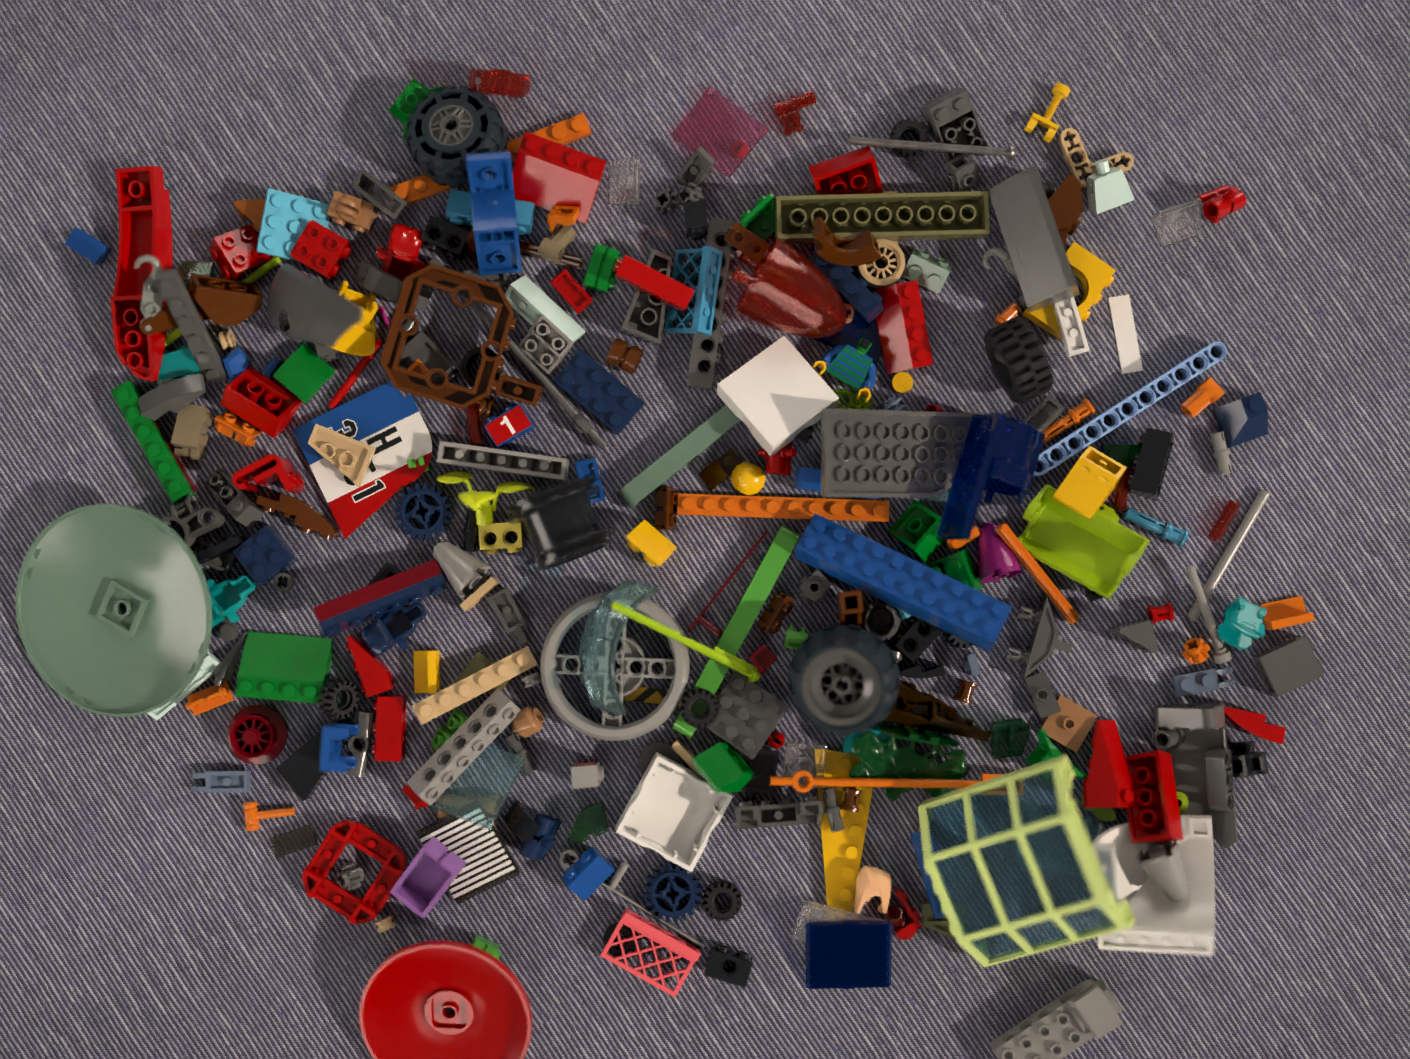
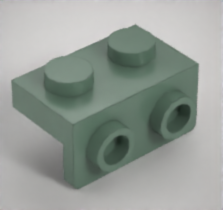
[901,248,952,294]

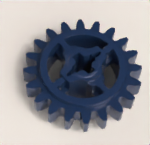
[394,483,454,541]
[643,862,702,923]

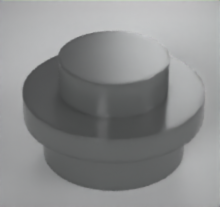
[217,620,239,641]

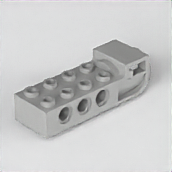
[989,978,1123,1059]

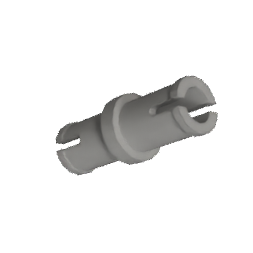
[1210,431,1233,476]

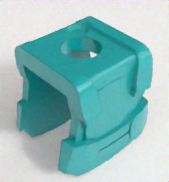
[1216,596,1267,650]

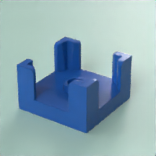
[319,723,360,773]

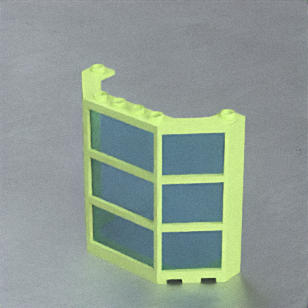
[918,754,1135,967]

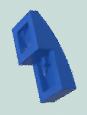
[575,456,606,503]

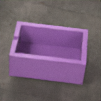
[390,836,467,919]

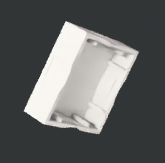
[717,336,839,456]
[615,752,733,872]

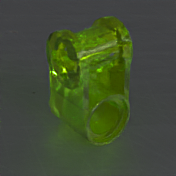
[835,389,874,410]

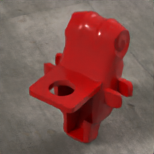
[376,224,426,280]

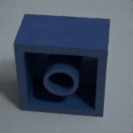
[232,525,299,585]

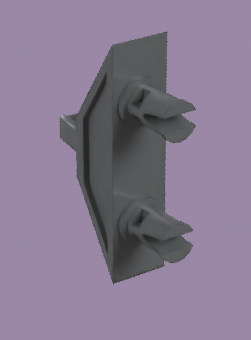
[1004,597,1072,679]

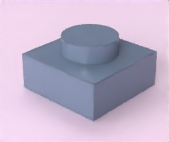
[962,652,981,676]

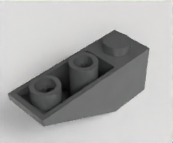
[205,467,265,529]

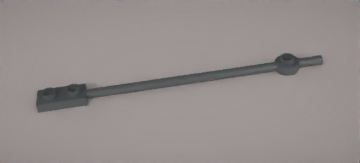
[429,257,608,450]

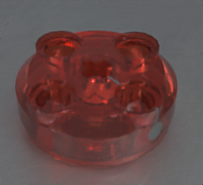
[468,69,531,98]

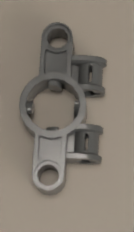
[153,495,225,551]

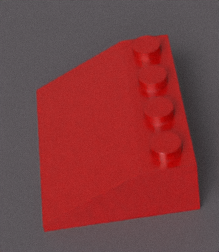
[512,131,607,224]

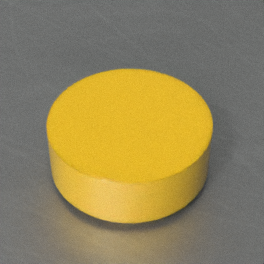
[891,372,913,394]

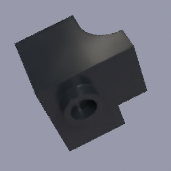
[1229,741,1269,778]

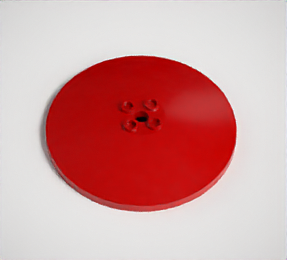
[359,940,533,1059]

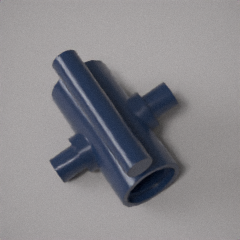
[519,812,562,861]

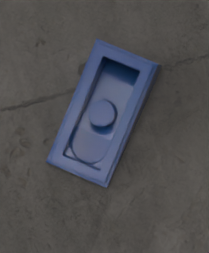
[65,227,112,267]

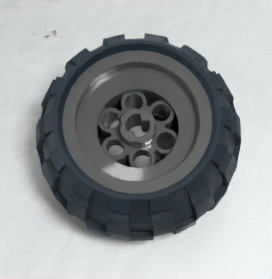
[788,624,900,737]

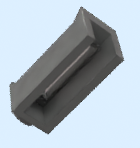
[351,168,408,220]

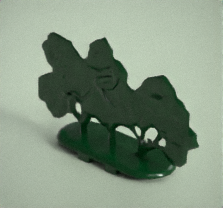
[849,723,970,801]

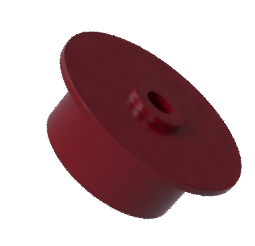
[227,705,287,765]

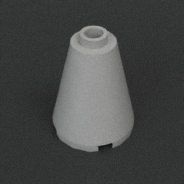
[433,541,491,599]
[1136,841,1189,903]

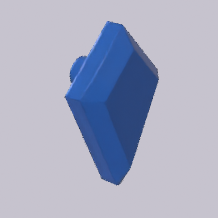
[221,346,252,383]

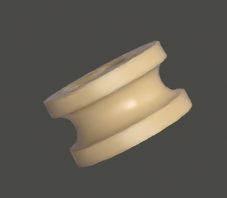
[219,329,236,350]
[374,915,396,933]

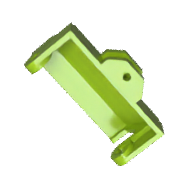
[1018,484,1150,600]

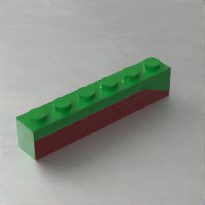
[110,380,199,503]

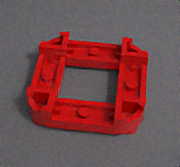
[302,819,408,925]

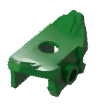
[388,78,446,140]
[1025,729,1088,791]

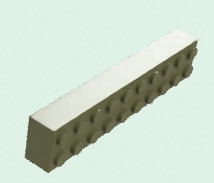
[773,191,990,244]

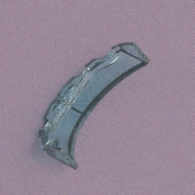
[579,579,660,715]

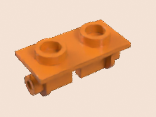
[214,412,261,447]
[185,680,234,716]

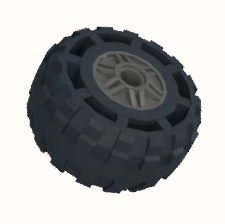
[406,86,507,188]

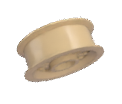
[857,239,905,289]

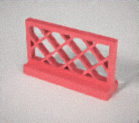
[600,908,701,997]

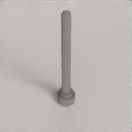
[1187,565,1232,664]

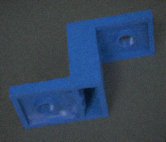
[466,151,522,275]

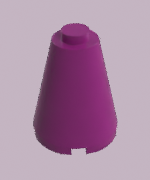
[978,522,1022,583]

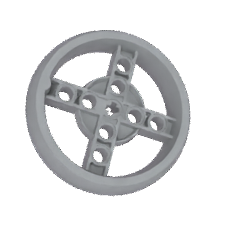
[540,591,690,741]

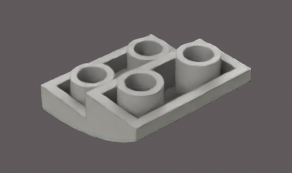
[518,314,574,374]

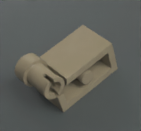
[170,404,213,461]

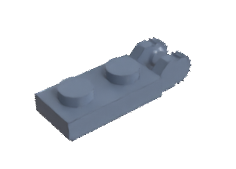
[1172,667,1236,697]
[190,770,251,793]

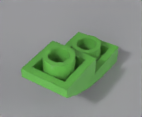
[431,709,468,751]

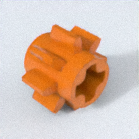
[1182,638,1211,664]

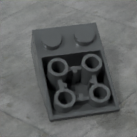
[921,87,988,162]

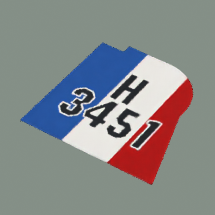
[292,381,432,539]

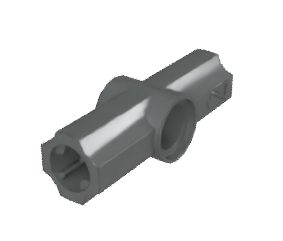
[345,710,375,777]

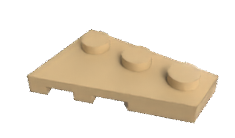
[308,424,376,487]

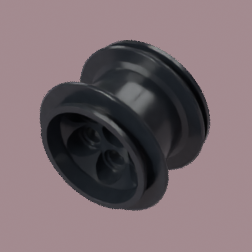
[506,477,616,571]

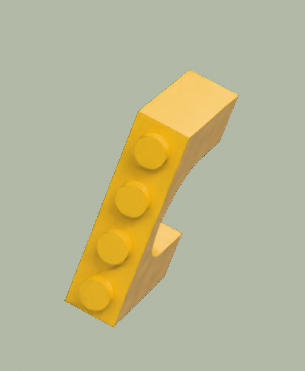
[1022,242,1116,342]

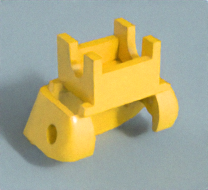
[332,280,378,356]

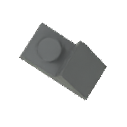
[677,146,716,186]

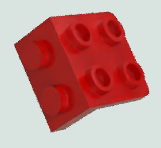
[291,220,352,281]
[209,225,271,281]

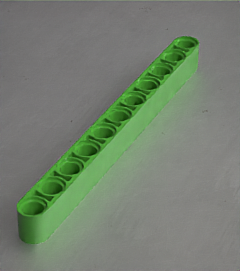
[672,525,800,739]

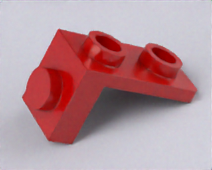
[893,886,922,941]

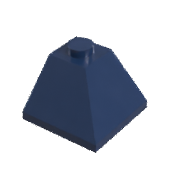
[1212,392,1268,448]

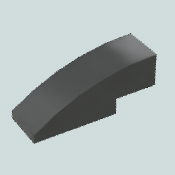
[138,373,206,421]

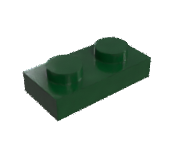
[1101,444,1142,467]

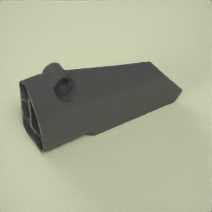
[1152,703,1238,849]

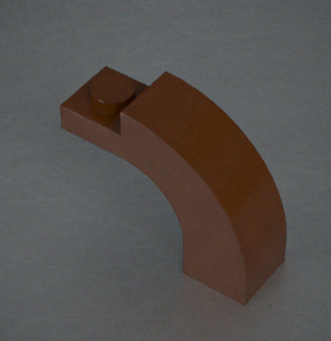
[812,216,881,266]
[837,590,864,629]

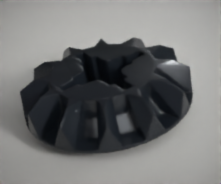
[603,922,638,956]

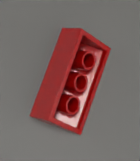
[870,280,933,374]
[1126,750,1183,844]

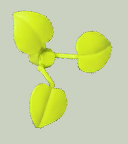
[436,471,535,526]

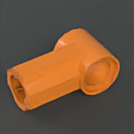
[1180,376,1225,419]

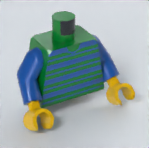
[812,337,876,403]

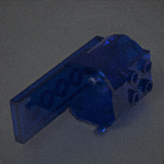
[937,413,1046,540]

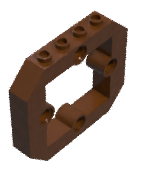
[380,264,517,409]

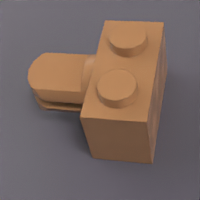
[327,191,379,234]

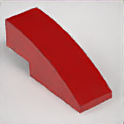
[1224,706,1286,744]

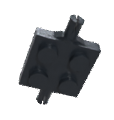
[736,747,779,806]

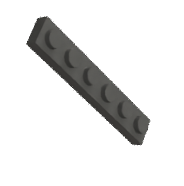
[153,268,228,384]

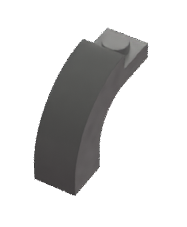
[354,260,432,312]

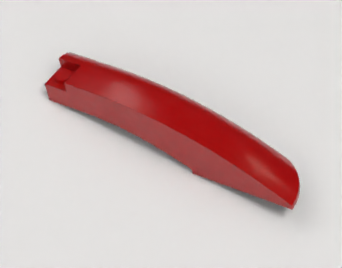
[110,166,173,381]

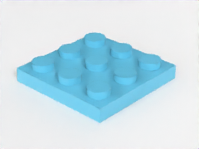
[256,188,330,263]

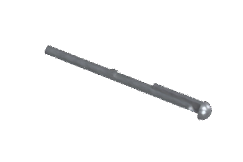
[849,136,1017,161]

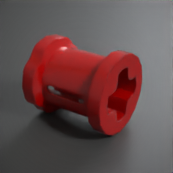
[1147,602,1174,624]

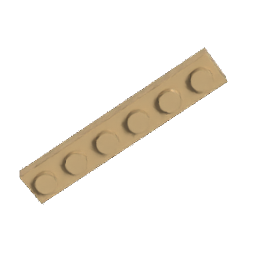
[412,646,538,725]

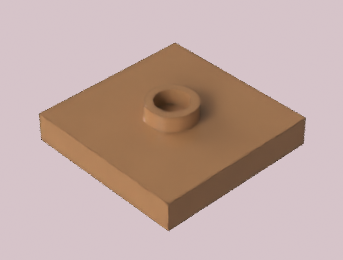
[1039,694,1098,753]

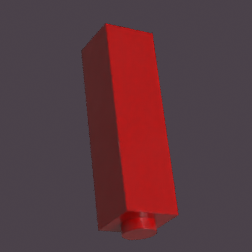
[613,255,695,312]

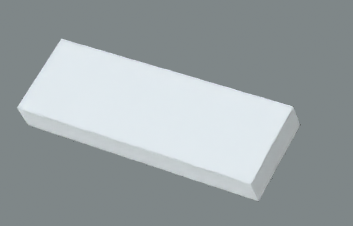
[1052,297,1090,357]

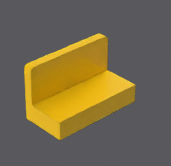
[413,650,441,694]

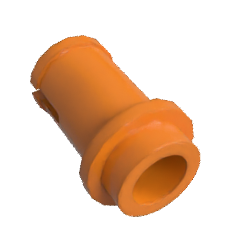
[994,302,1022,325]

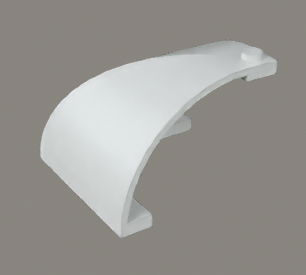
[1092,815,1215,956]

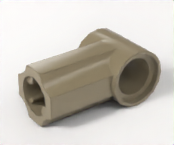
[537,225,576,264]

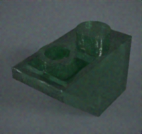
[568,801,611,844]

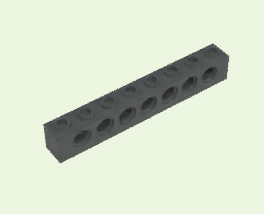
[687,217,736,391]

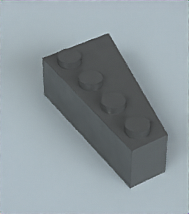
[620,249,672,347]

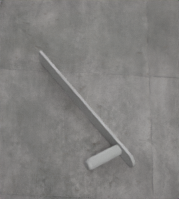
[602,861,705,948]

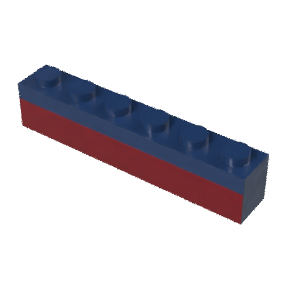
[313,559,446,637]

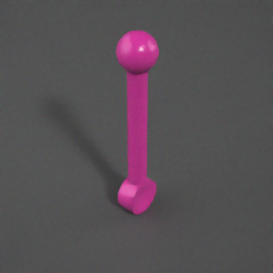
[377,306,391,331]

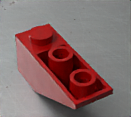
[346,635,396,698]

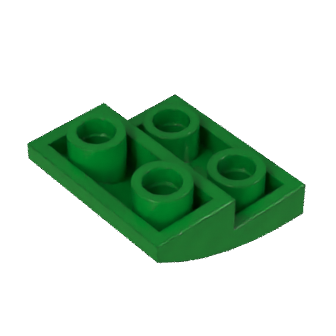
[273,343,335,404]

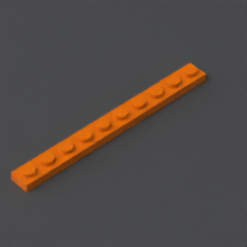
[390,113,592,206]
[677,493,890,522]

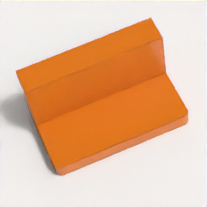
[1260,596,1315,630]

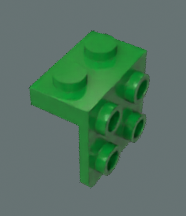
[740,193,775,241]

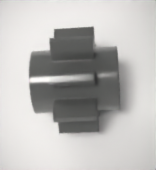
[678,182,704,206]
[652,187,680,215]
[337,862,364,891]

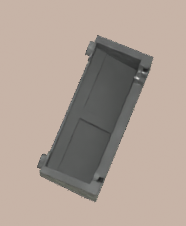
[988,165,1080,312]

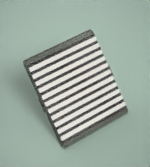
[417,800,520,904]

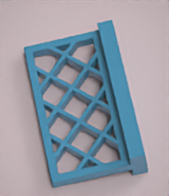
[664,246,723,335]

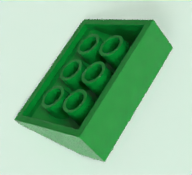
[236,631,333,703]

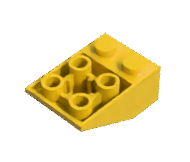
[1052,445,1127,520]
[626,519,677,567]

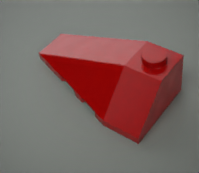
[1083,720,1134,808]

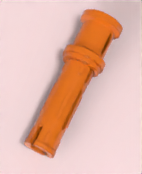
[1035,398,1096,447]

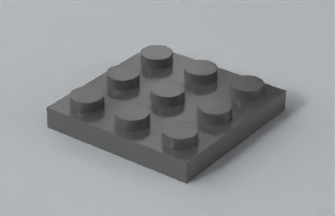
[706,671,789,760]

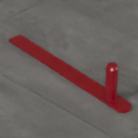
[687,531,767,638]

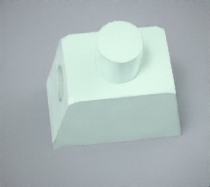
[1086,159,1134,214]

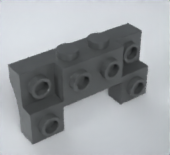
[734,797,823,830]

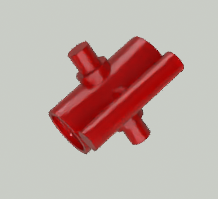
[1196,185,1246,224]
[758,441,796,476]

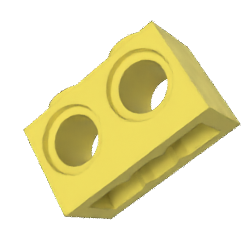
[478,522,525,554]

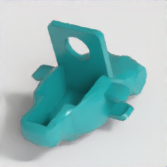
[206,574,256,628]

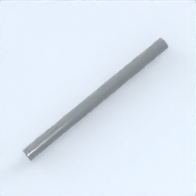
[1186,489,1270,622]

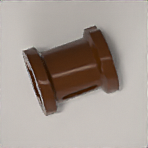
[953,679,978,705]
[840,787,862,812]

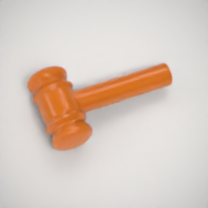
[242,801,295,831]

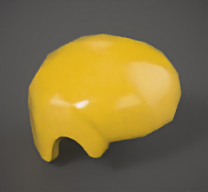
[731,461,766,495]

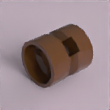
[605,338,644,375]

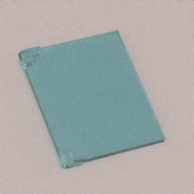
[434,745,525,830]

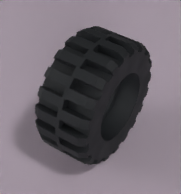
[984,317,1053,404]

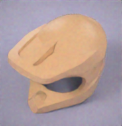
[854,865,891,914]

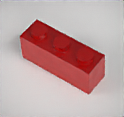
[372,695,407,762]

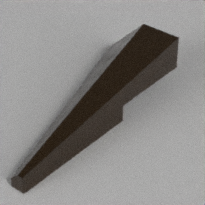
[885,680,990,741]

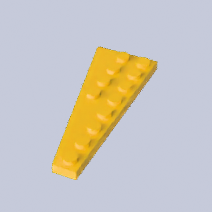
[814,747,873,927]

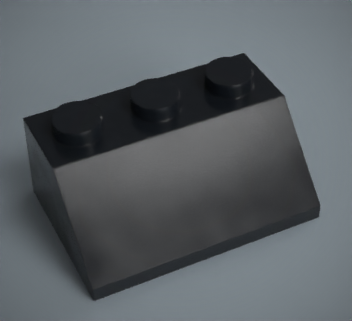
[1127,427,1174,502]

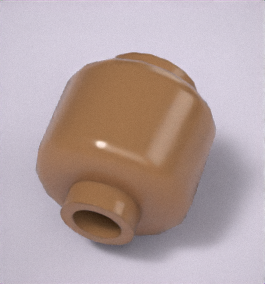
[511,706,544,738]

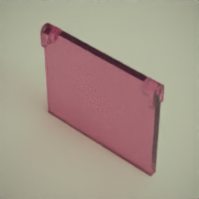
[672,86,769,178]

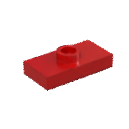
[549,269,594,314]

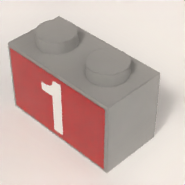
[571,760,605,789]

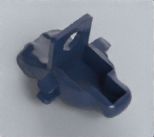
[359,603,426,657]

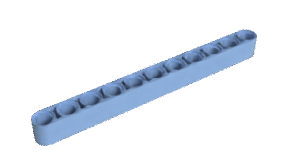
[1025,342,1227,477]

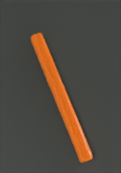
[996,523,1079,624]

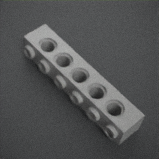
[437,441,569,482]
[407,688,522,806]

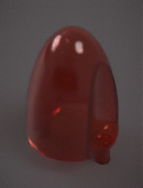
[731,237,847,338]

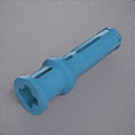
[1123,507,1189,547]

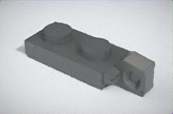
[488,587,530,645]

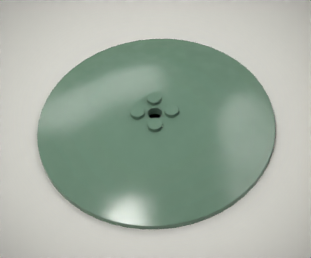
[15,503,212,717]

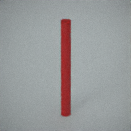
[327,337,384,409]

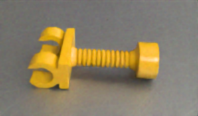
[1024,83,1071,143]

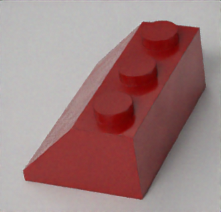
[808,146,884,195]
[221,366,302,438]

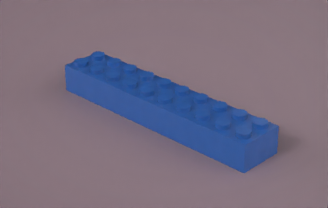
[794,513,1012,652]

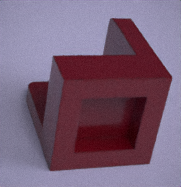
[748,643,777,674]

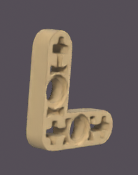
[1058,128,1134,188]

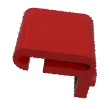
[232,454,305,494]

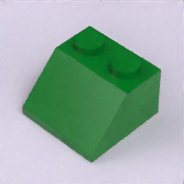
[888,500,951,562]

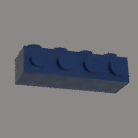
[808,252,884,324]

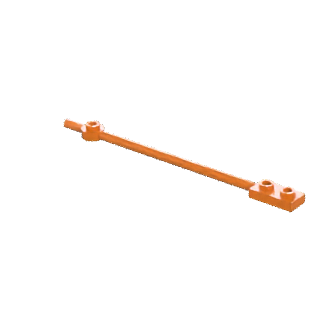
[770,770,1024,796]

